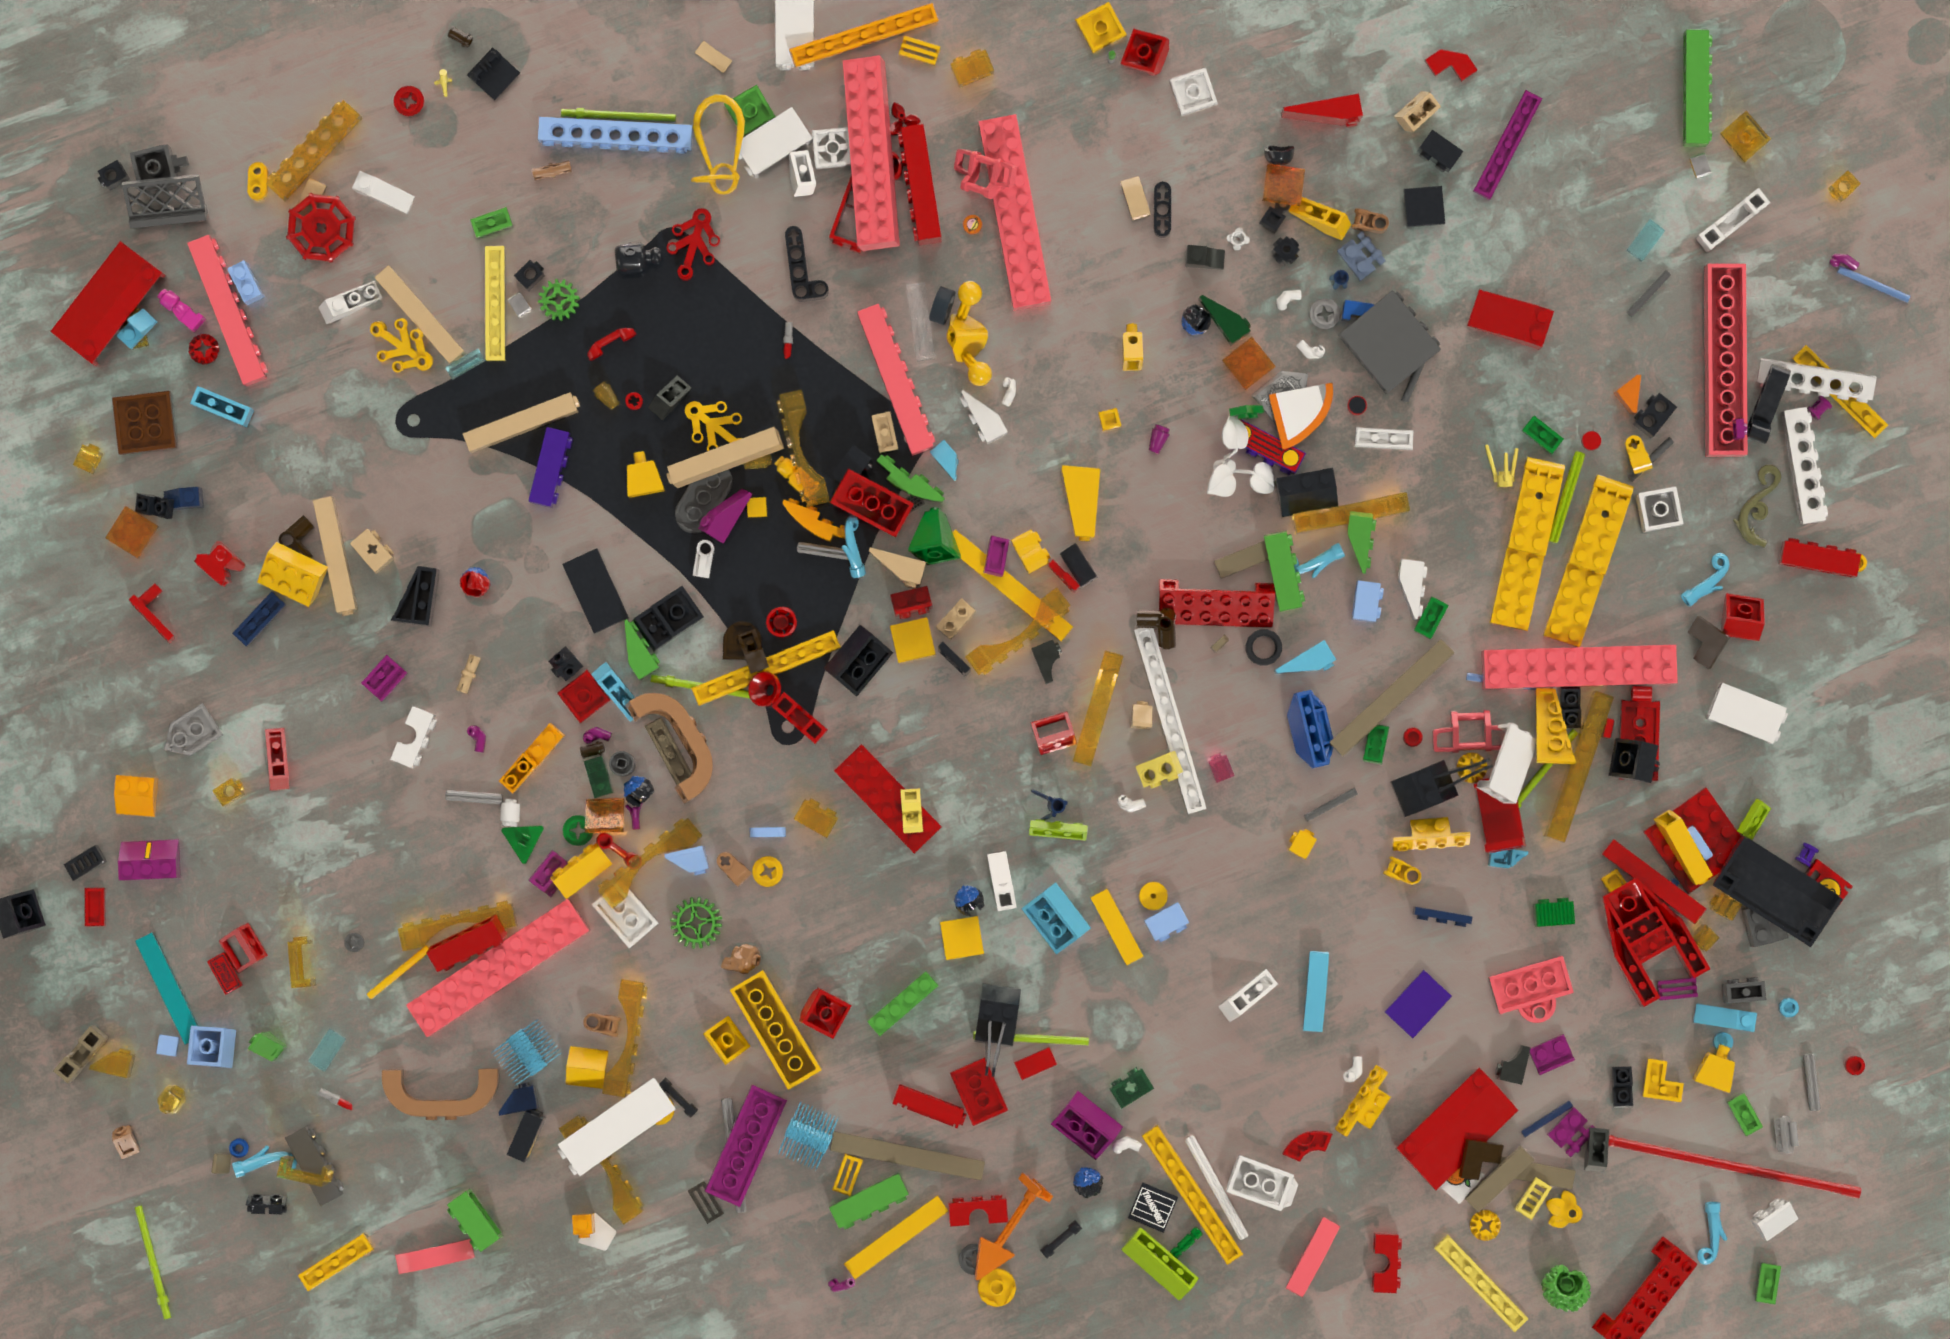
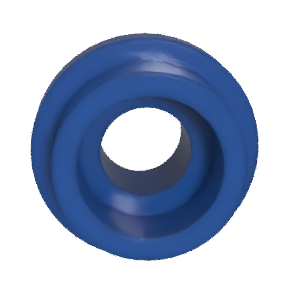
[229,1138,249,1158]

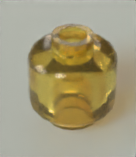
[157,1085,186,1114]

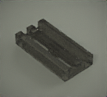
[688,1181,724,1224]

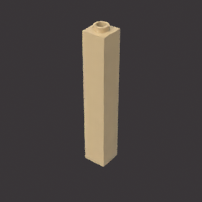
[374,265,466,366]
[463,393,580,453]
[667,427,784,488]
[313,496,358,616]

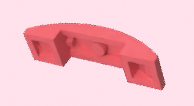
[395,1238,475,1274]

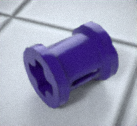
[1795,842,1819,867]

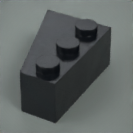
[391,566,439,627]

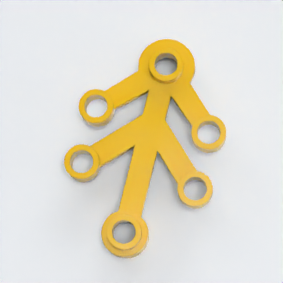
[370,318,433,372]
[685,401,742,451]

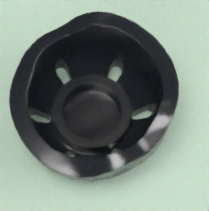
[1264,146,1294,165]

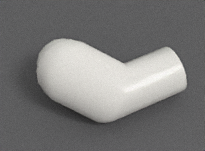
[1297,340,1325,359]
[1001,377,1016,407]

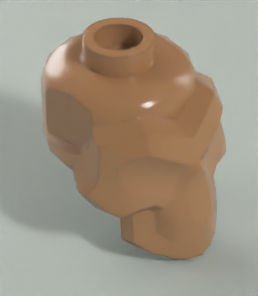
[721,944,761,974]

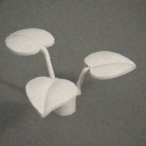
[1207,416,1275,497]

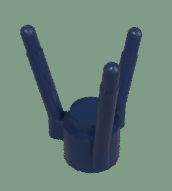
[1031,789,1068,821]

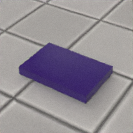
[1385,970,1452,1038]

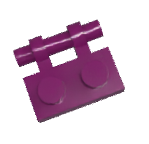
[1547,1107,1595,1158]

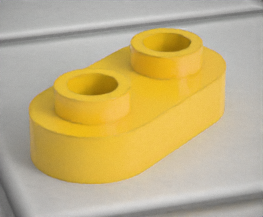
[247,162,268,201]

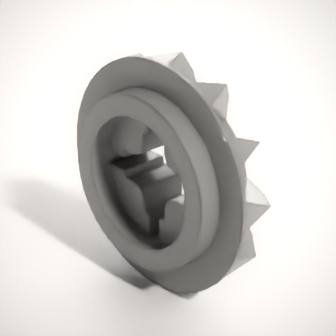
[1310,299,1340,329]

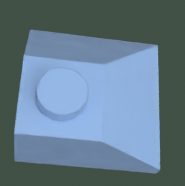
[664,846,709,875]

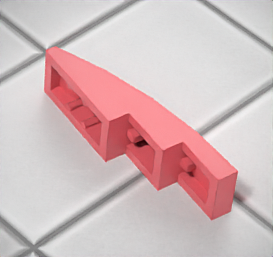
[1285,1217,1340,1297]

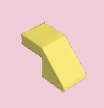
[901,788,923,833]

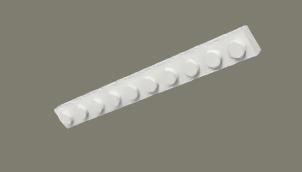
[1134,628,1207,814]

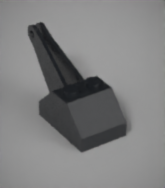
[1390,758,1493,817]
[974,983,1021,1077]

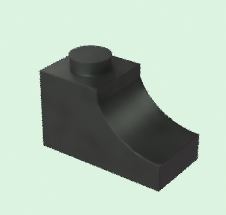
[1185,245,1225,270]
[648,375,691,420]
[1031,640,1062,684]
[1495,1045,1531,1085]
[1584,1127,1609,1172]

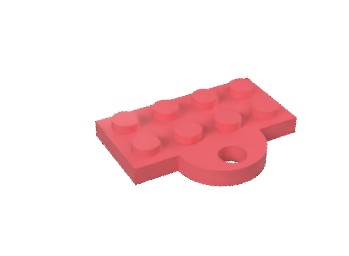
[1488,956,1574,1023]

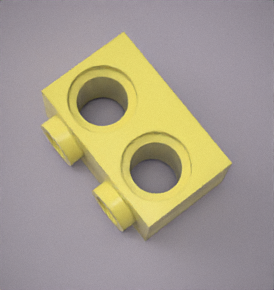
[1135,751,1183,789]

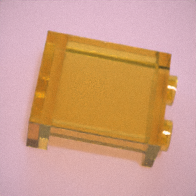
[288,936,316,988]
[276,1155,334,1187]

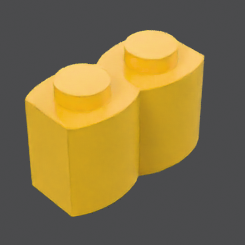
[1011,529,1051,574]

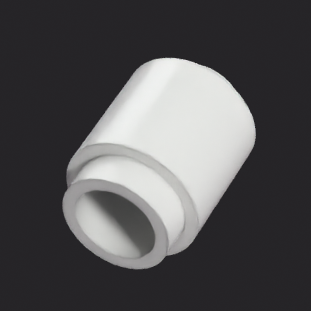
[500,799,520,827]

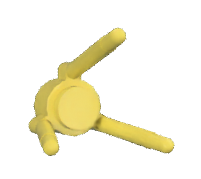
[1485,445,1519,487]

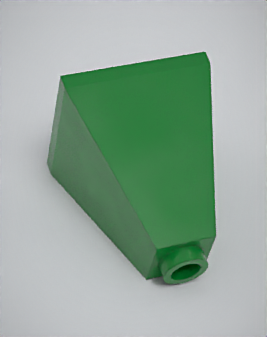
[908,507,961,565]

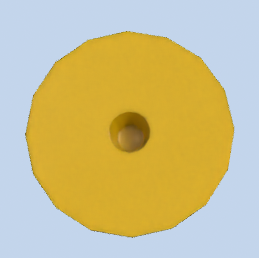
[1139,882,1168,910]

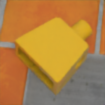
[1122,323,1143,371]
[627,451,665,498]
[1692,1044,1735,1093]

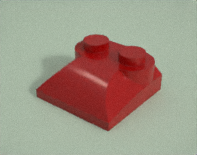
[1120,29,1169,76]
[799,988,852,1039]

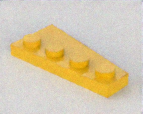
[1535,688,1576,764]

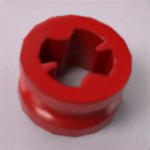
[625,392,643,410]

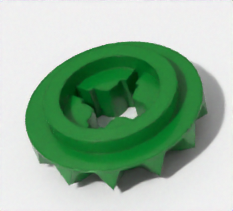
[563,815,594,846]

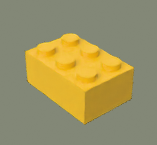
[257,542,328,607]

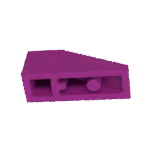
[698,489,752,543]

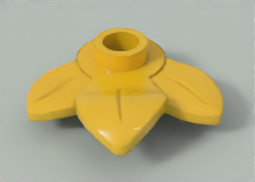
[1546,1190,1583,1228]

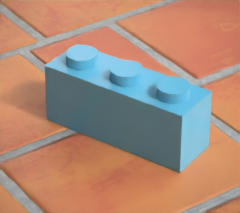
[190,386,254,428]

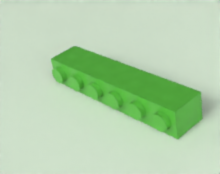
[1683,30,1712,147]

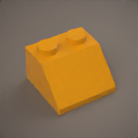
[114,775,158,817]

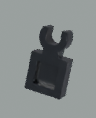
[1259,198,1290,233]

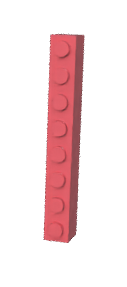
[187,235,268,387]
[857,303,935,456]

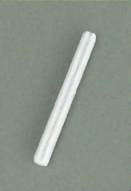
[1185,1135,1248,1240]

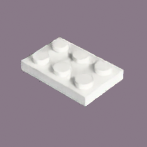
[592,880,659,949]

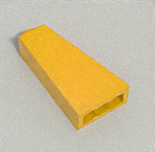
[1061,465,1100,542]
[1653,809,1713,885]

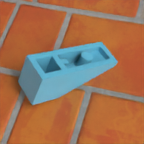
[1274,640,1336,674]
[591,662,635,722]
[1693,1004,1757,1032]

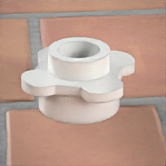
[1227,228,1250,251]

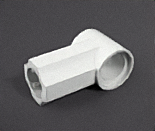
[693,540,715,578]

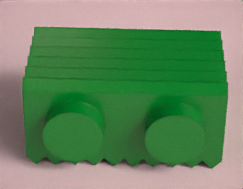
[1533,898,1575,927]

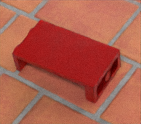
[1474,778,1526,854]

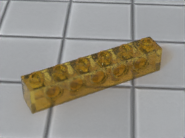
[266,100,363,202]

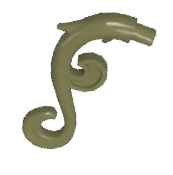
[1733,465,1781,548]

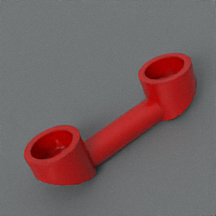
[587,328,636,361]
[596,832,642,870]

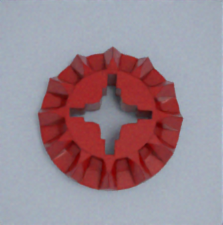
[394,86,424,116]
[188,334,219,364]

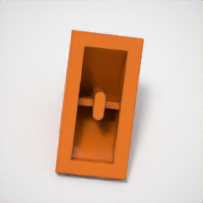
[1614,374,1641,415]

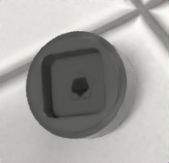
[344,933,364,952]

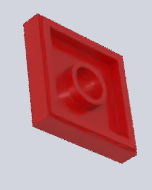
[557,670,611,723]

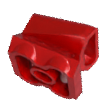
[194,541,246,587]

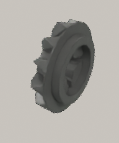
[959,1244,979,1275]

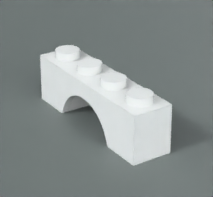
[1695,188,1770,253]

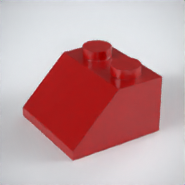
[1721,593,1765,641]

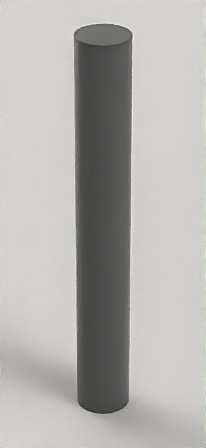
[1627,270,1671,317]
[1401,363,1425,403]
[1627,437,1674,482]
[1304,788,1358,822]

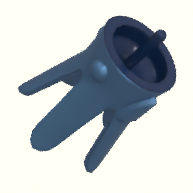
[1329,270,1349,290]

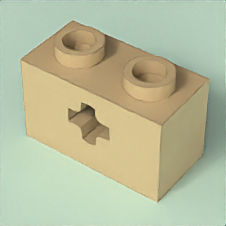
[1394,91,1441,132]
[350,529,394,574]
[936,598,976,641]

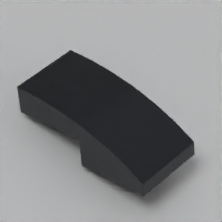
[135,493,174,519]
[1060,543,1098,588]
[1560,687,1581,728]
[1612,1066,1633,1108]

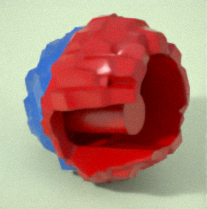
[460,567,491,597]

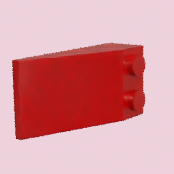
[1281,93,1363,128]
[1467,289,1554,350]
[830,469,914,538]

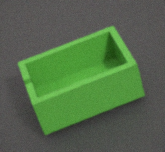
[447,1189,504,1252]

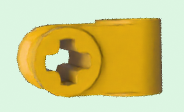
[1625,435,1653,475]
[1383,856,1421,885]

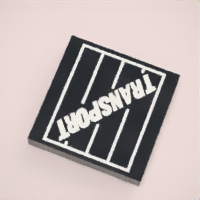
[1128,1182,1178,1233]

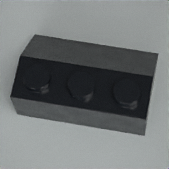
[1275,468,1338,518]
[823,625,893,697]

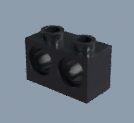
[1633,393,1677,438]

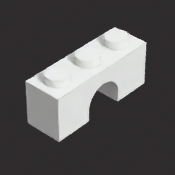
[390,706,437,769]

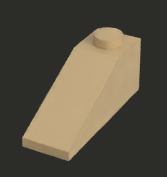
[1130,701,1152,730]

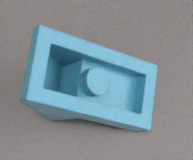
[117,309,157,350]

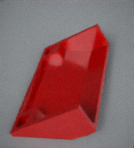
[50,241,166,366]
[1395,1067,1519,1191]

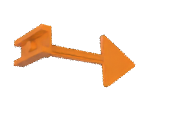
[975,1173,1053,1280]

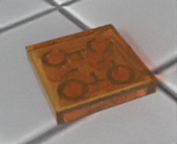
[1262,164,1305,206]
[1222,337,1276,391]
[105,506,159,559]
[585,798,625,833]

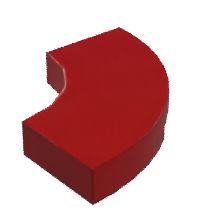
[1282,1131,1333,1162]

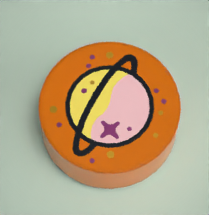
[963,215,982,235]

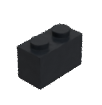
[1418,130,1463,173]

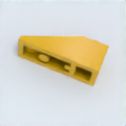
[1288,195,1351,240]

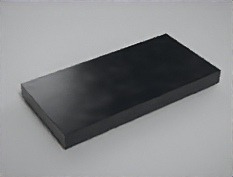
[562,548,629,634]
[938,642,971,677]

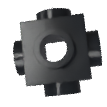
[1272,236,1300,266]
[548,646,583,681]

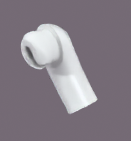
[1276,290,1301,310]
[1118,795,1146,812]
[1343,1057,1363,1083]
[1112,1137,1142,1154]

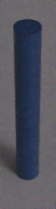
[1521,1101,1573,1138]

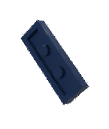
[232,591,286,647]
[1413,907,1473,927]

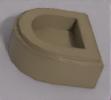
[1210,634,1229,653]

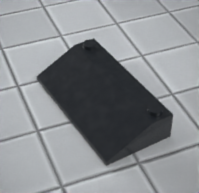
[1713,834,1843,947]

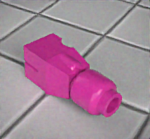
[157,289,206,333]

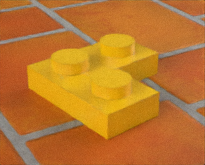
[1642,1058,1684,1102]

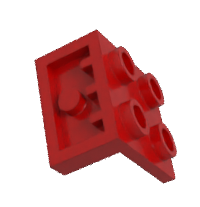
[890,586,933,619]

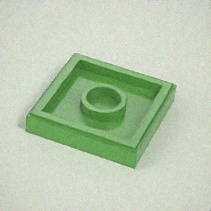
[724,85,776,137]

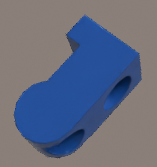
[1341,300,1374,322]

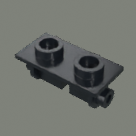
[246,1194,288,1215]

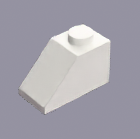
[789,150,816,197]

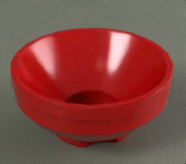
[748,671,781,707]

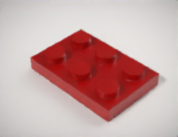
[950,1057,1008,1126]

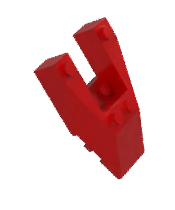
[1602,878,1710,1007]

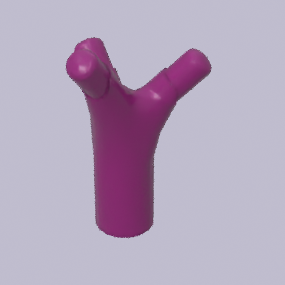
[625,803,643,830]

